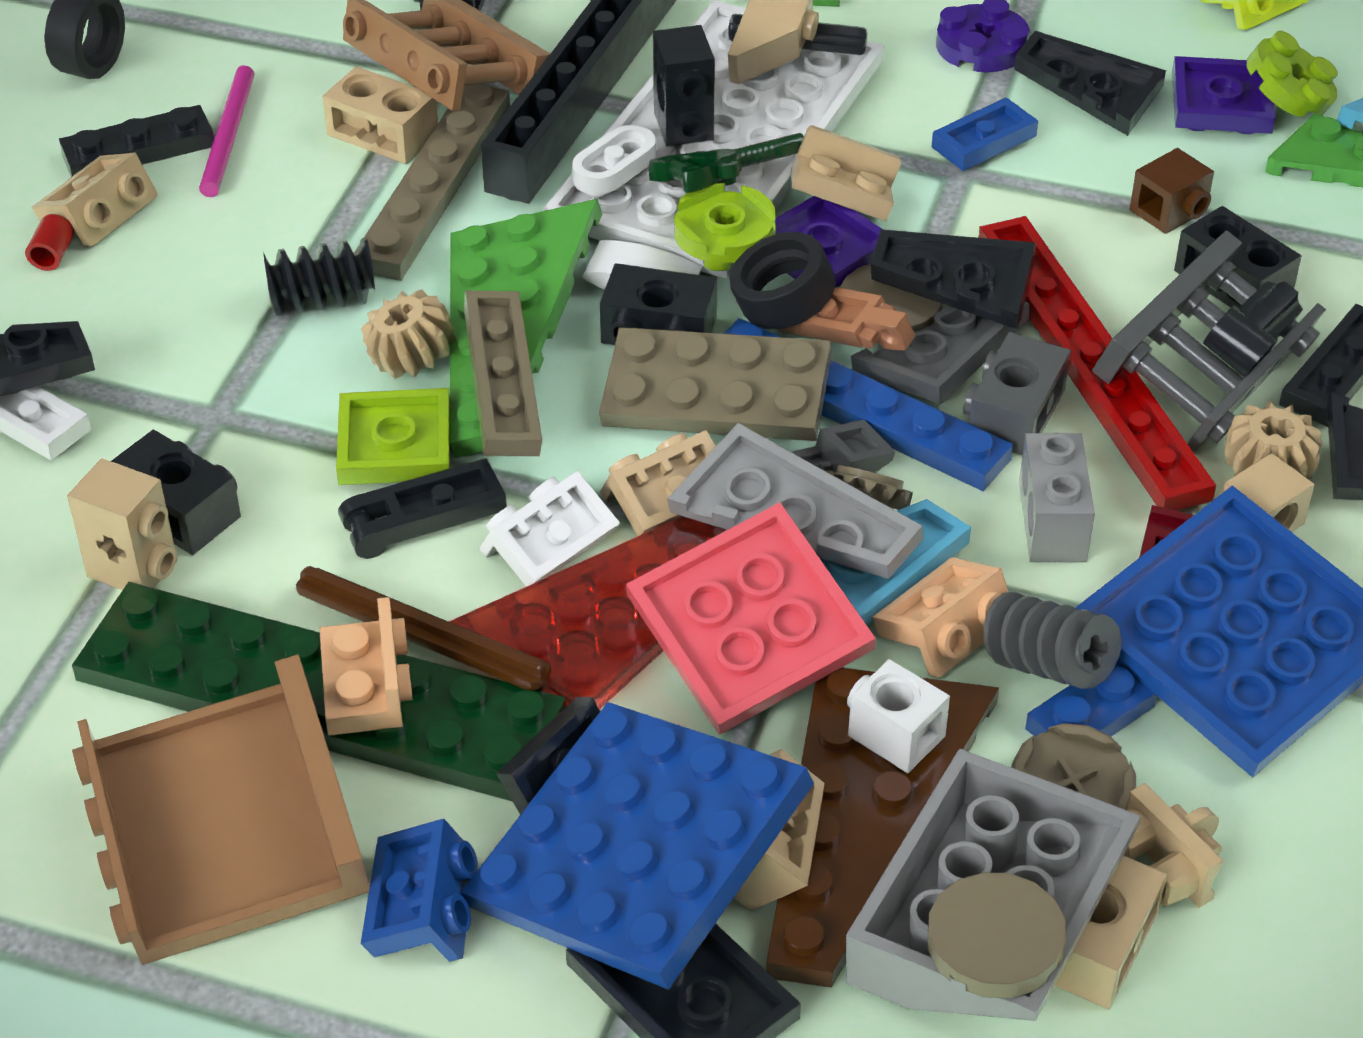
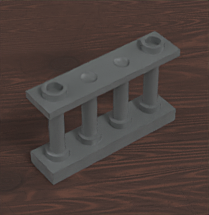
[1092,230,1326,453]

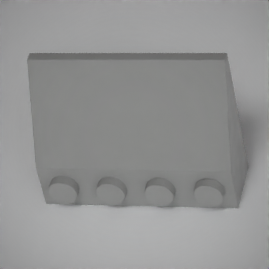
[846,748,1141,1021]

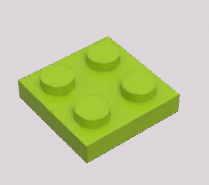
[336,388,450,485]

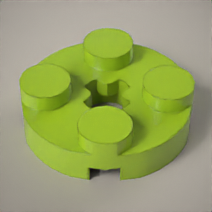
[1247,30,1338,118]
[674,183,776,271]

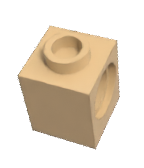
[1223,453,1315,532]

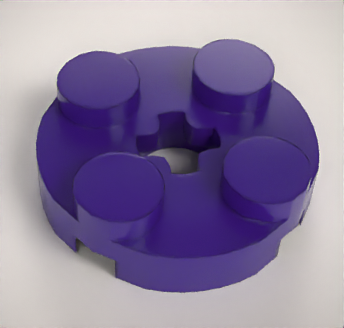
[936,0,1030,73]

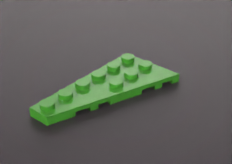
[450,199,602,458]

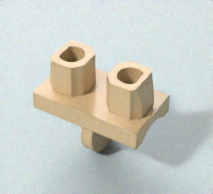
[1123,783,1223,908]

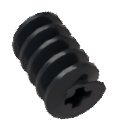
[263,238,375,316]

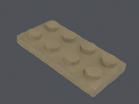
[599,327,832,441]

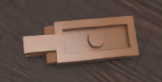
[777,287,916,350]

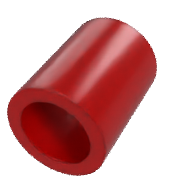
[25,214,75,271]

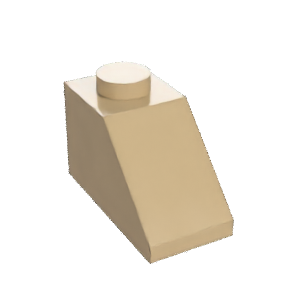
[728,0,819,84]

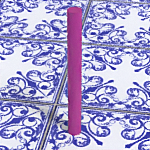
[199,65,255,197]

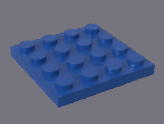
[1075,485,1363,778]
[461,702,814,990]

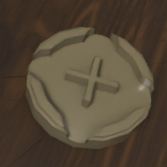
[1011,723,1136,810]

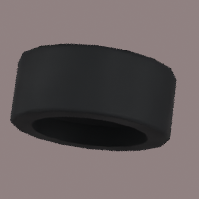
[44,0,125,79]
[729,232,836,330]

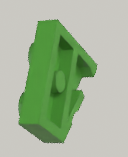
[1265,113,1363,187]

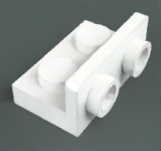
[479,470,620,590]

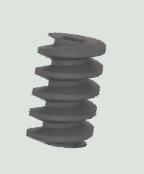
[983,591,1122,689]

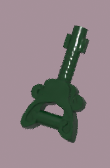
[648,133,804,193]

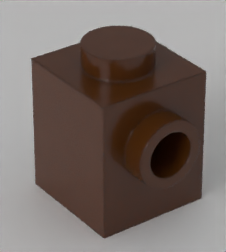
[1129,147,1214,234]

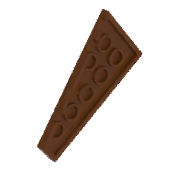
[766,667,999,988]

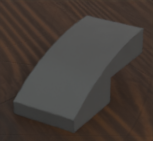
[791,419,895,473]

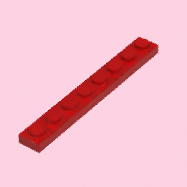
[978,216,1217,511]

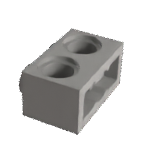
[1019,433,1095,562]

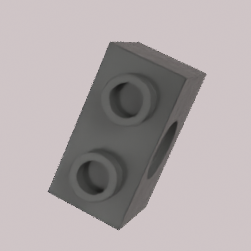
[963,332,1071,455]

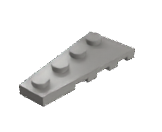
[667,423,923,579]

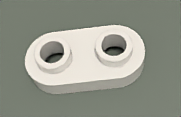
[572,125,656,196]

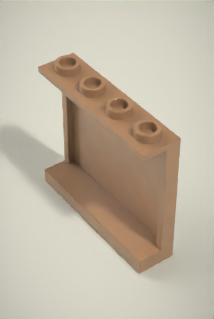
[72,654,370,965]

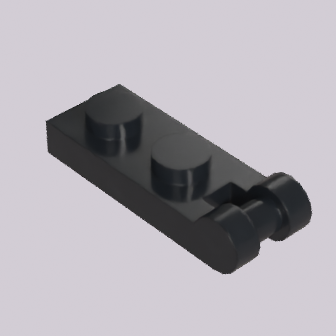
[338,458,507,559]

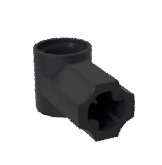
[1203,281,1303,377]

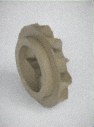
[825,465,913,510]

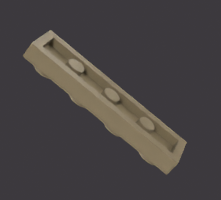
[464,290,542,456]

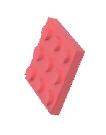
[626,502,876,735]

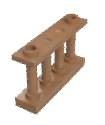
[343,0,551,111]

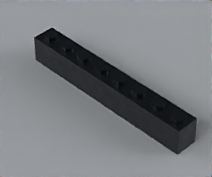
[481,0,676,204]

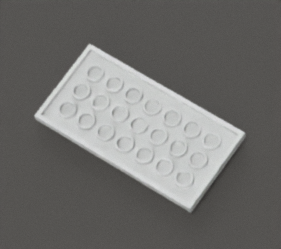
[544,0,884,279]

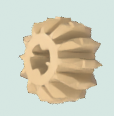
[361,289,456,379]
[1224,401,1322,479]

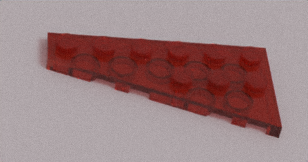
[449,516,726,709]

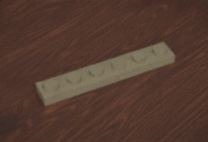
[354,84,510,281]

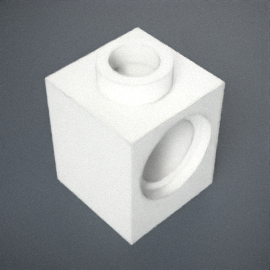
[847,659,950,773]

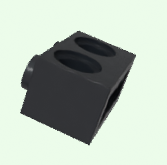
[1174,206,1302,308]

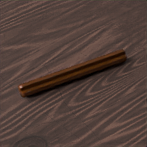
[296,566,551,691]

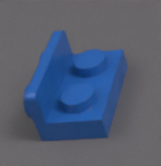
[360,818,478,962]

